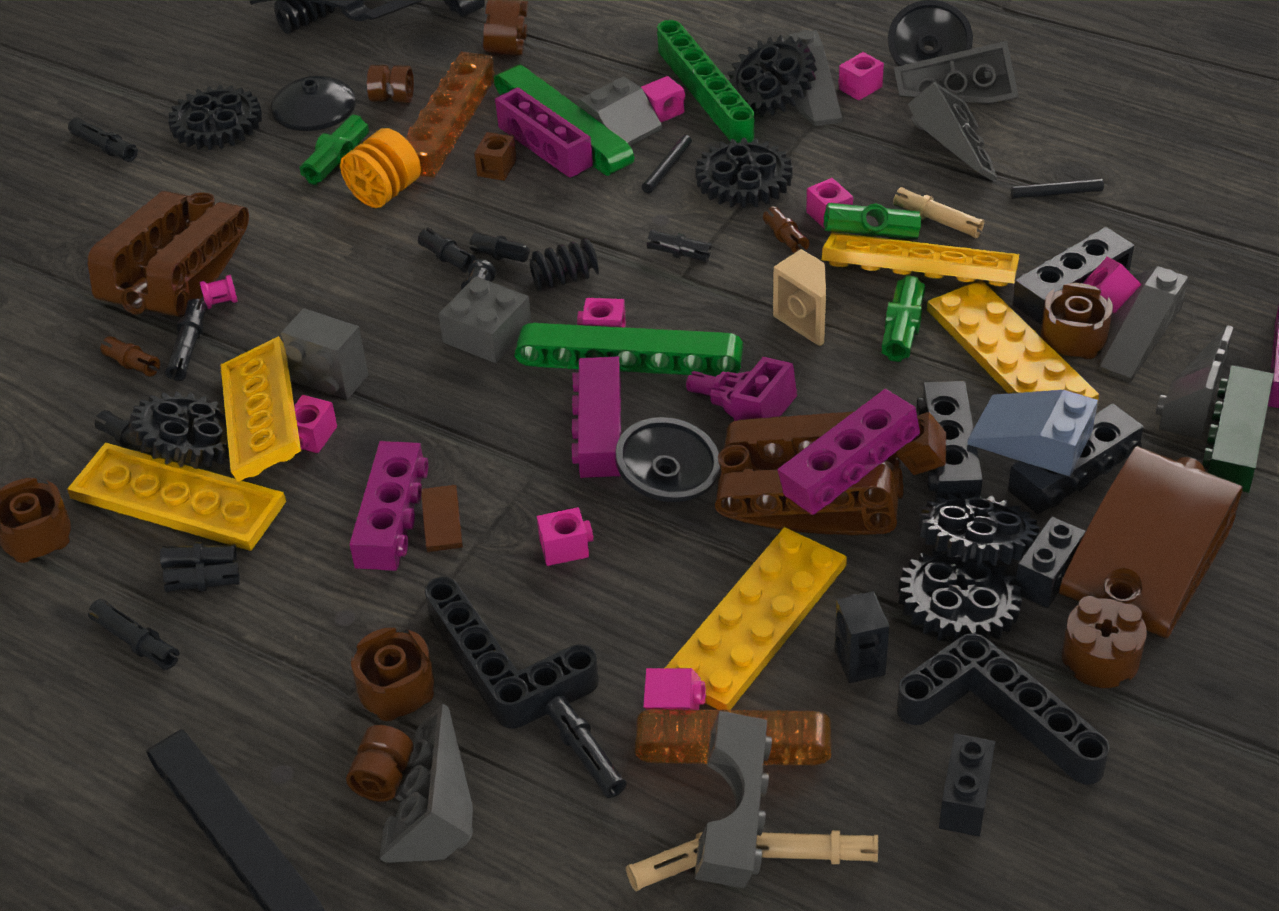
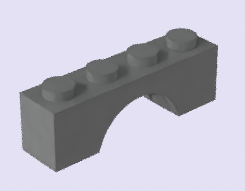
[694,711,772,889]

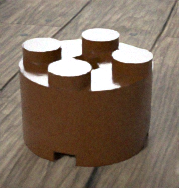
[483,0,528,56]
[1041,283,1113,359]
[0,478,71,563]
[1062,596,1147,688]
[351,628,434,721]

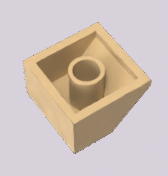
[773,249,826,346]

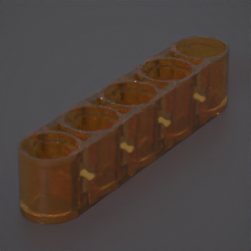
[635,709,832,765]

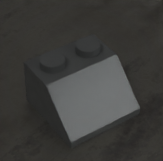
[579,76,662,146]

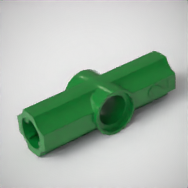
[299,114,369,185]
[823,203,921,240]
[882,276,925,362]

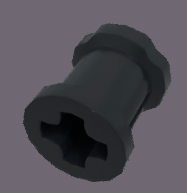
[461,259,496,289]

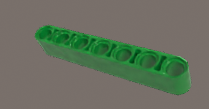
[657,20,754,143]
[494,64,634,176]
[515,323,744,376]

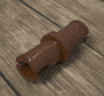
[763,206,810,253]
[100,336,160,377]

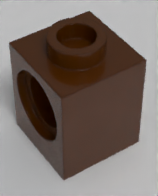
[474,132,517,181]
[896,412,946,475]

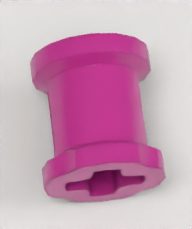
[200,275,238,309]

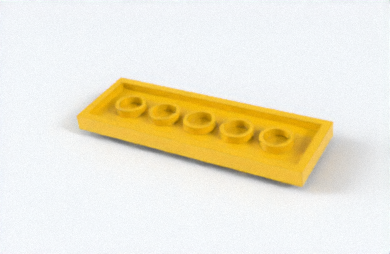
[821,232,1020,286]
[927,280,1099,400]
[221,336,301,482]
[67,442,286,551]
[665,527,847,712]

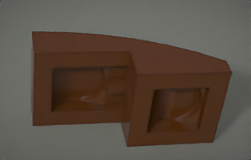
[421,485,463,552]

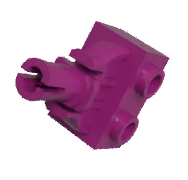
[686,357,797,421]

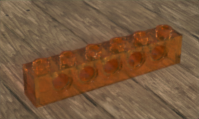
[406,51,495,178]

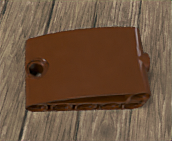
[88,191,249,317]
[715,411,904,535]
[1059,446,1243,639]

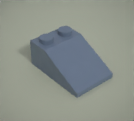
[967,390,1098,477]

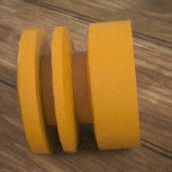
[340,128,421,208]

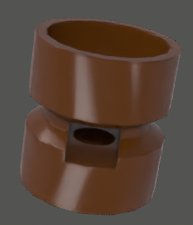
[367,65,414,103]
[346,725,414,802]

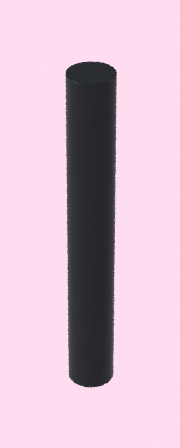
[642,135,692,194]
[1011,179,1104,199]

